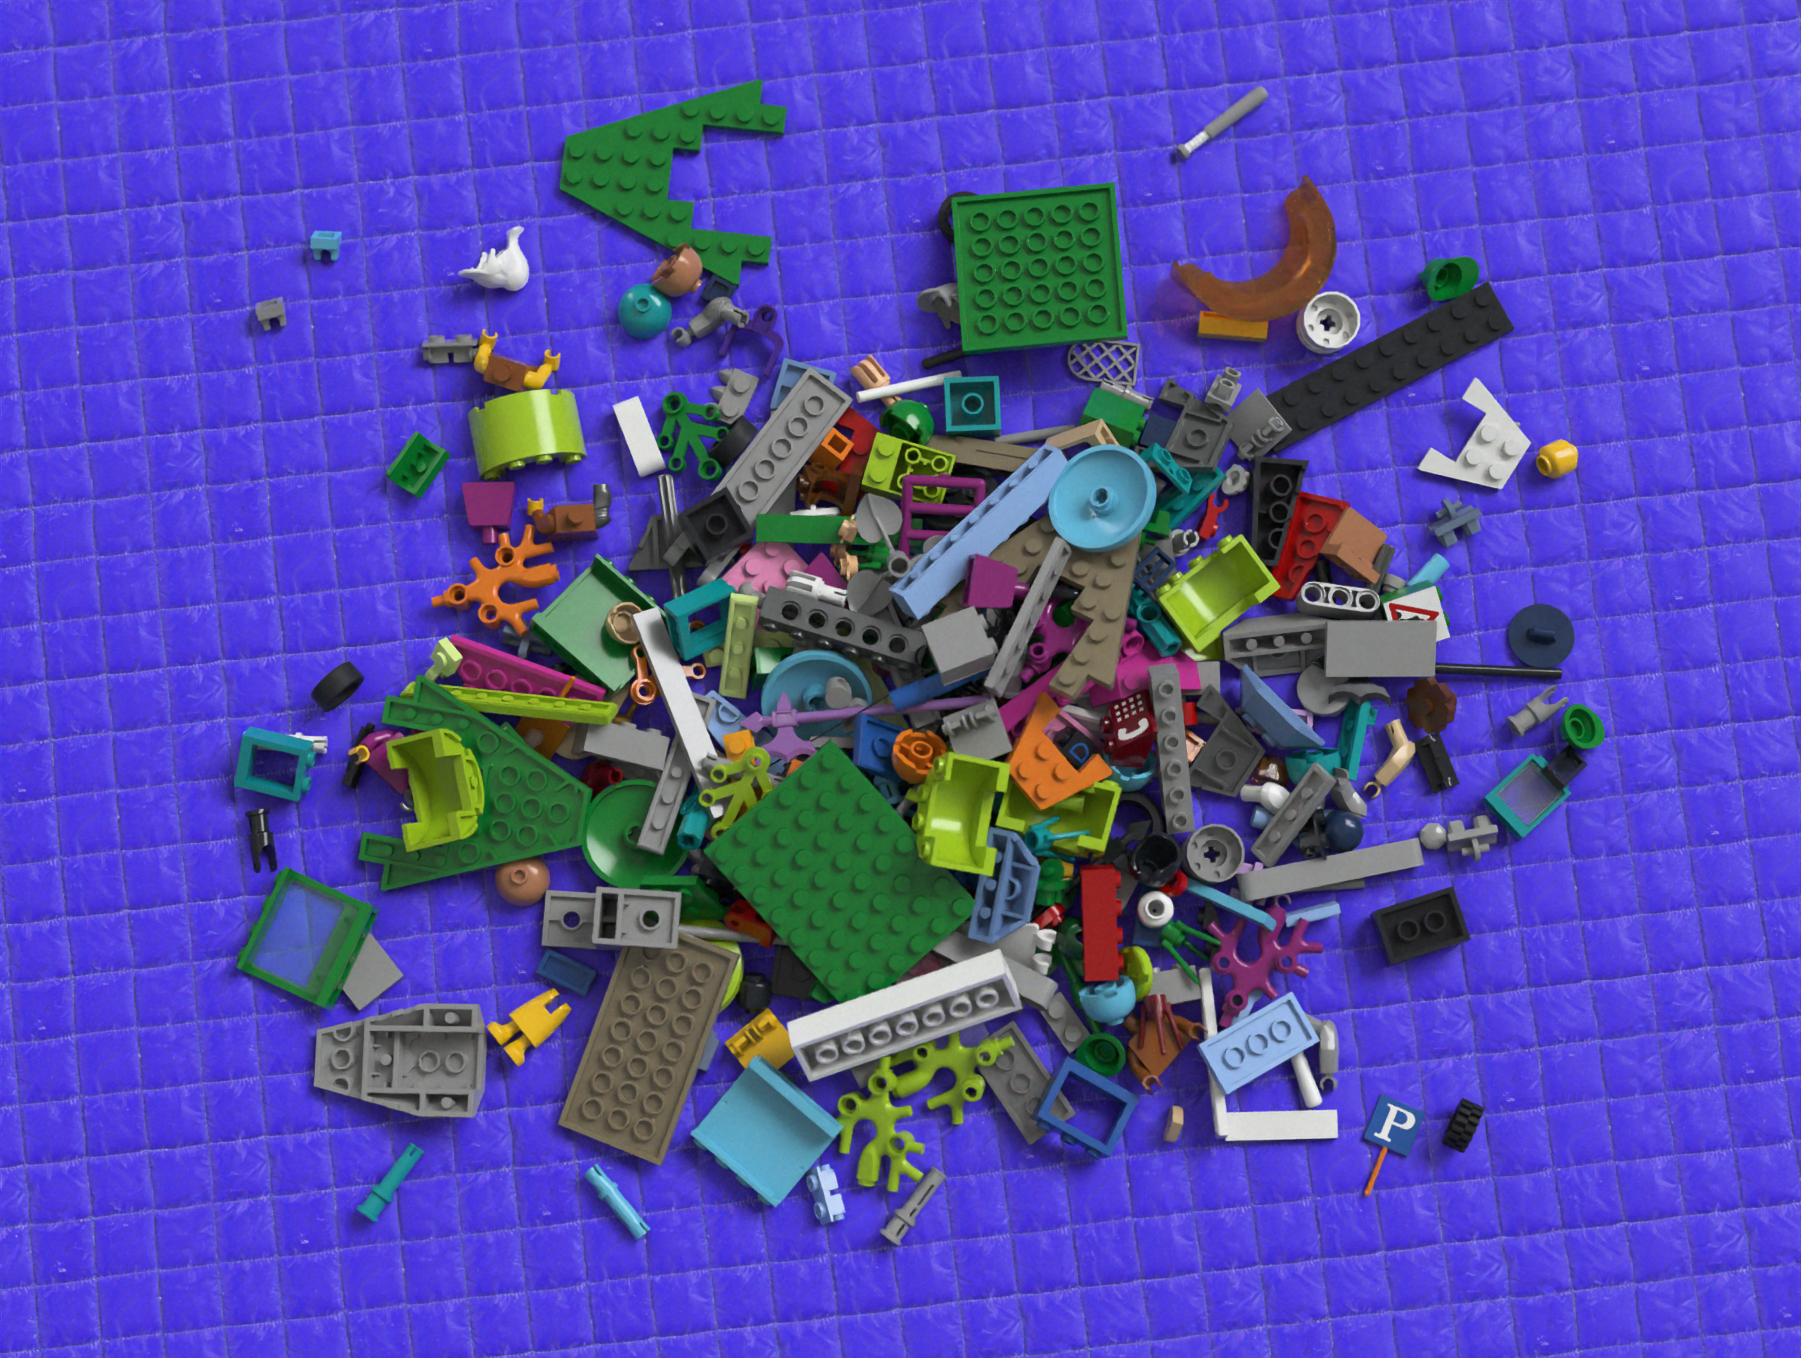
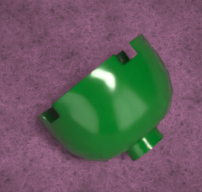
[879,399,935,446]

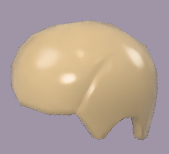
[605,602,642,644]

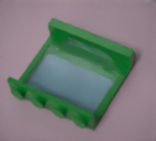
[236,866,380,1011]

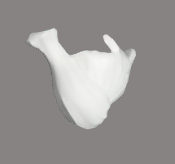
[458,226,529,291]

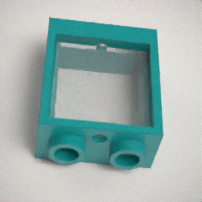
[1481,753,1571,841]

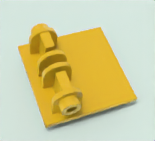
[725,1008,796,1070]

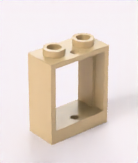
[1045,418,1120,461]

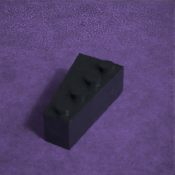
[1245,456,1309,572]

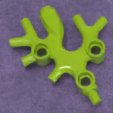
[890,1031,1015,1124]
[835,1055,925,1192]

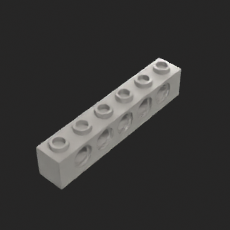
[1147,663,1195,834]

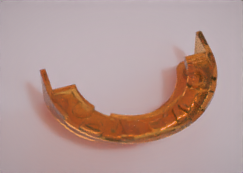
[1169,174,1337,322]

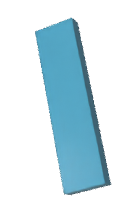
[1174,877,1277,932]

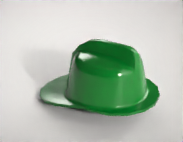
[1418,256,1479,301]

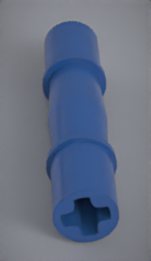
[888,654,996,713]

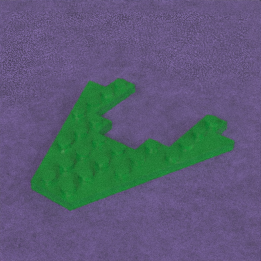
[560,79,787,287]
[358,674,592,891]

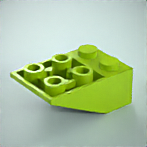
[860,432,956,504]

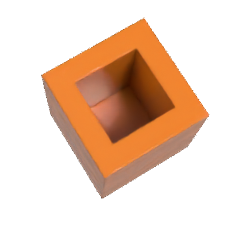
[807,427,854,470]

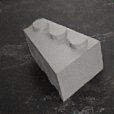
[571,721,670,772]

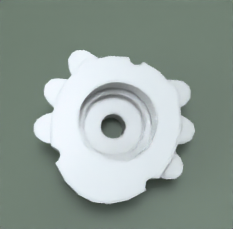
[1222,464,1250,495]

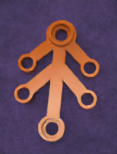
[630,620,706,705]

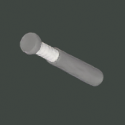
[1176,86,1268,160]

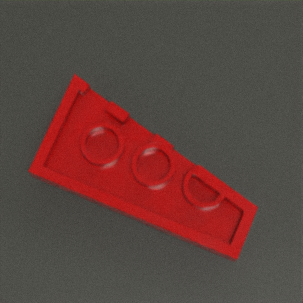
[1269,491,1351,602]

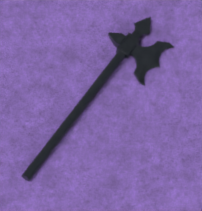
[1310,656,1562,707]
[1029,810,1151,923]

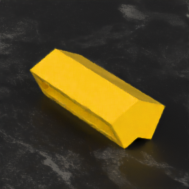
[1197,311,1268,342]

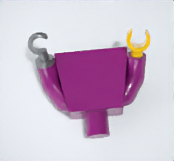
[348,729,423,812]

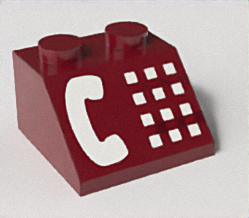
[1099,689,1158,768]

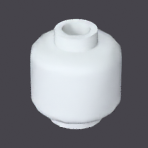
[1137,891,1174,928]

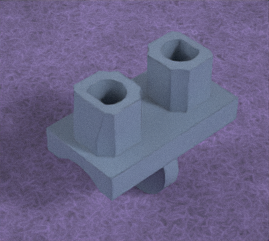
[1427,498,1481,547]

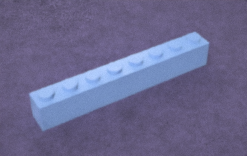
[888,444,1068,620]

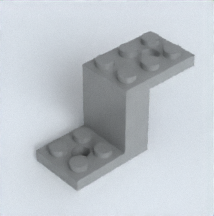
[542,887,682,952]

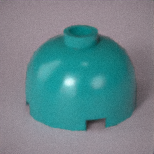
[618,283,672,339]
[1285,748,1341,786]

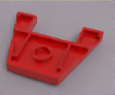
[798,406,885,501]

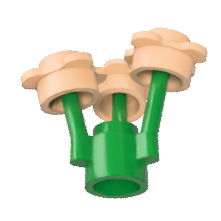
[830,514,890,582]

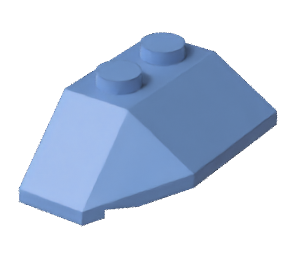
[1240,665,1326,750]
[967,827,1041,944]

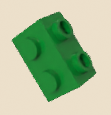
[385,431,451,499]

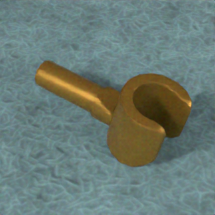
[613,701,639,725]

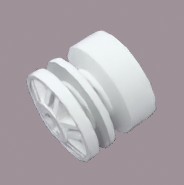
[1296,292,1360,354]

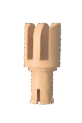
[850,354,902,408]

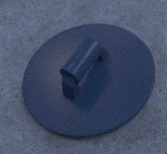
[1508,604,1575,668]

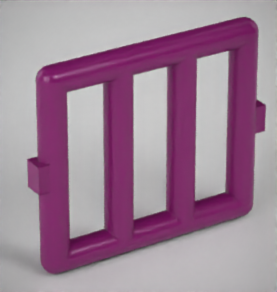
[898,473,986,567]

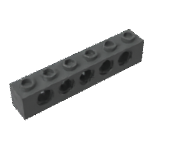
[758,585,926,674]

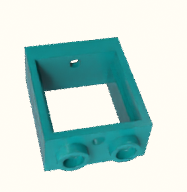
[1138,442,1192,522]
[663,577,738,661]
[234,726,316,802]

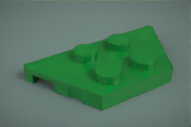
[638,876,731,921]

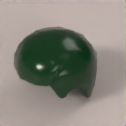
[1055,915,1083,961]

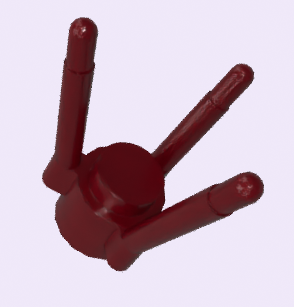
[1138,994,1185,1056]

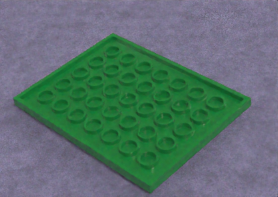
[703,738,975,1004]

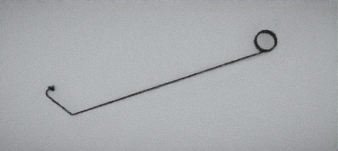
[769,644,936,767]

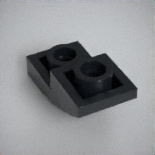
[1197,901,1222,962]

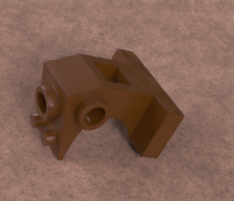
[796,463,866,517]

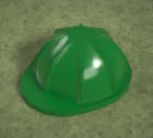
[1558,704,1605,749]
[1075,1032,1126,1077]

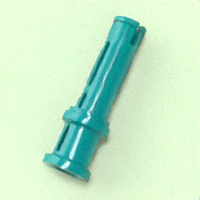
[356,1142,425,1223]

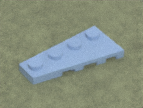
[705,690,797,775]

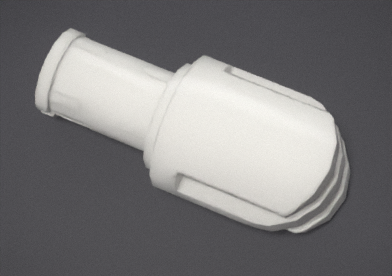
[784,569,848,608]

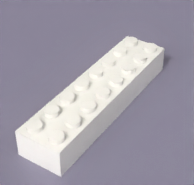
[787,949,1022,1082]

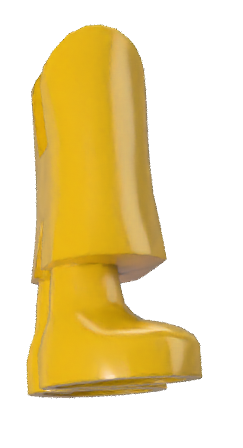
[486,988,572,1067]

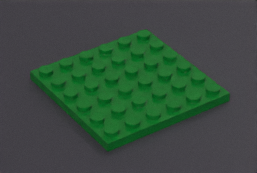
[951,182,1128,355]

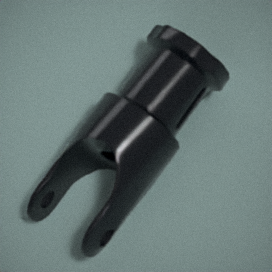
[245,809,277,873]

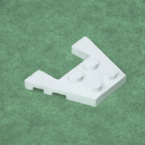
[1417,377,1531,490]

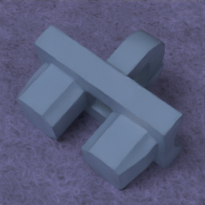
[502,618,552,660]

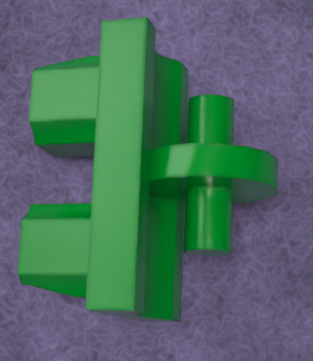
[1139,509,1171,551]
[1035,858,1074,906]

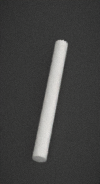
[856,370,962,403]

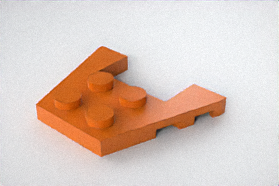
[1005,692,1113,811]

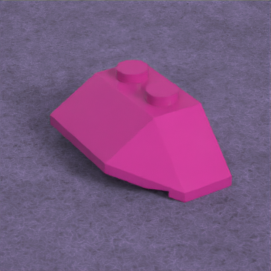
[1089,641,1201,708]

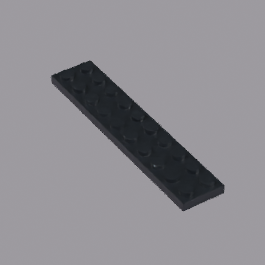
[1266,282,1514,455]

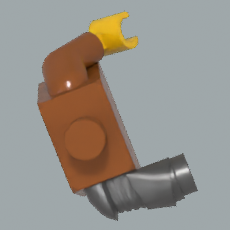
[527,484,613,542]

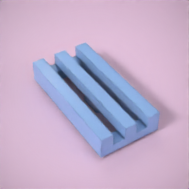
[1284,900,1341,927]

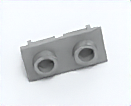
[422,334,479,364]

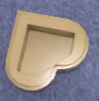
[1163,1105,1183,1143]

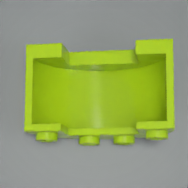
[467,389,587,481]
[1155,534,1280,653]
[386,728,484,852]
[912,752,1011,876]
[996,778,1122,857]

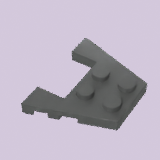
[1133,378,1235,473]
[1152,683,1266,798]

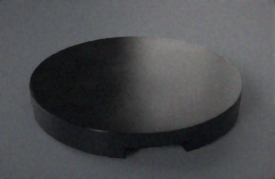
[921,466,999,531]

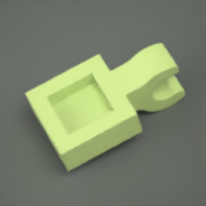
[425,637,463,682]

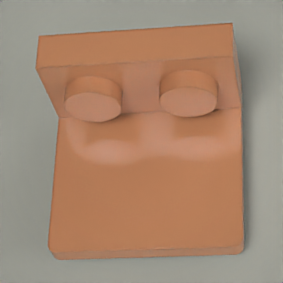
[1319,507,1387,584]

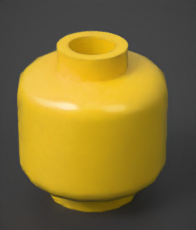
[1536,439,1579,479]

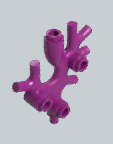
[1018,584,1137,683]
[1206,904,1322,1028]

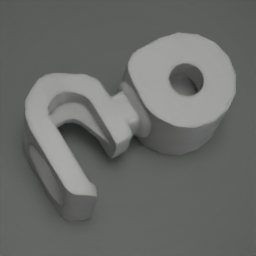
[825,677,867,733]

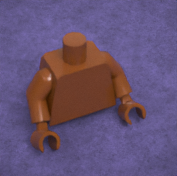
[1122,1012,1208,1096]

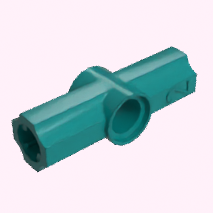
[1128,583,1182,657]
[677,784,715,851]

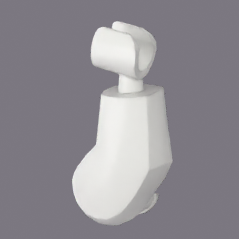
[1240,782,1326,815]

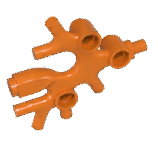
[431,524,560,637]

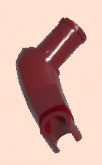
[578,759,623,799]

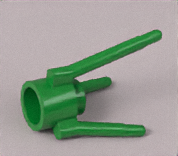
[1159,920,1221,985]

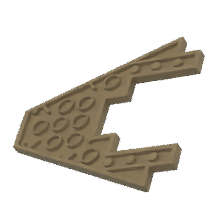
[935,513,1142,701]

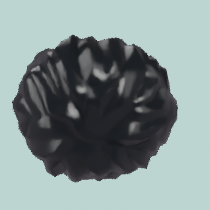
[1127,832,1183,887]

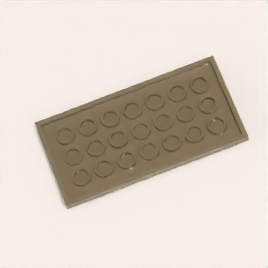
[558,917,740,1166]

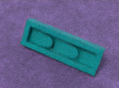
[1165,467,1228,532]
[1337,699,1378,781]

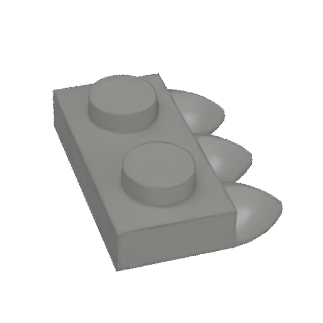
[704,368,760,426]

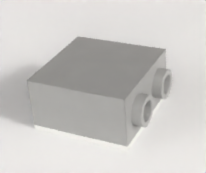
[921,606,998,686]

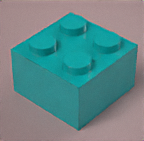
[944,376,1001,438]

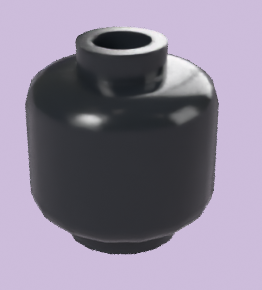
[735,972,772,1015]

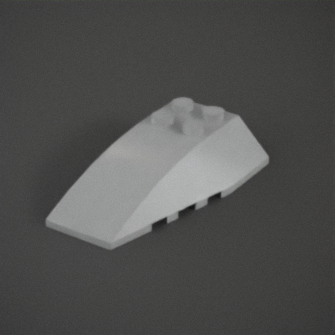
[314,1003,487,1118]

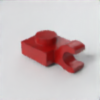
[1196,494,1229,543]

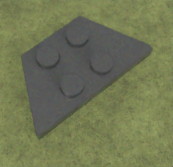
[629,515,735,572]

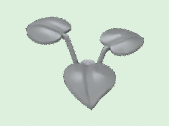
[846,494,945,616]

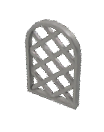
[1067,341,1140,387]

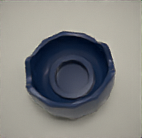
[1322,809,1364,853]

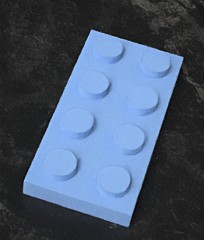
[1196,992,1320,1095]

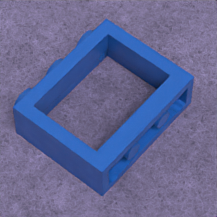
[1030,1056,1140,1160]

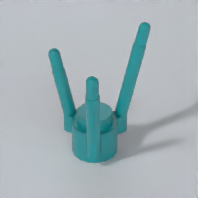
[1024,816,1091,862]

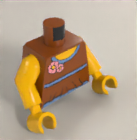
[474,329,561,392]

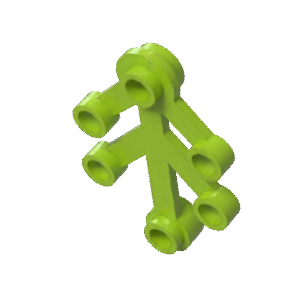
[699,747,773,840]

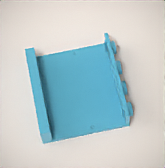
[690,1054,844,1207]

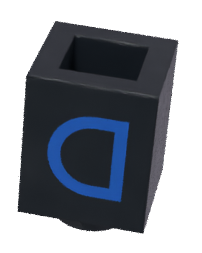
[1053,726,1100,771]

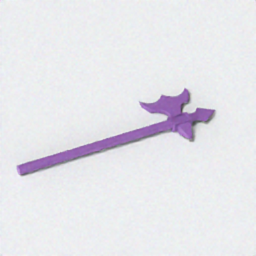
[738,692,990,765]

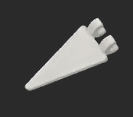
[955,921,1057,975]

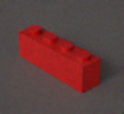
[1080,864,1124,981]

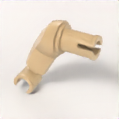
[1363,719,1416,799]

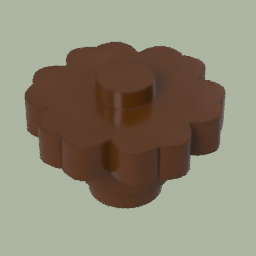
[1405,677,1457,734]

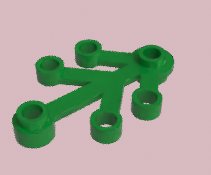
[656,392,730,482]

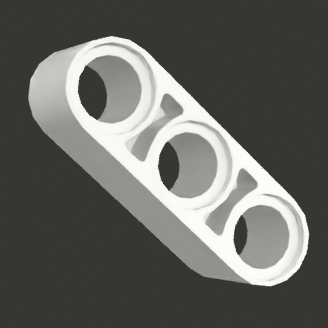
[612,396,666,478]

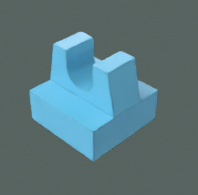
[310,231,342,260]

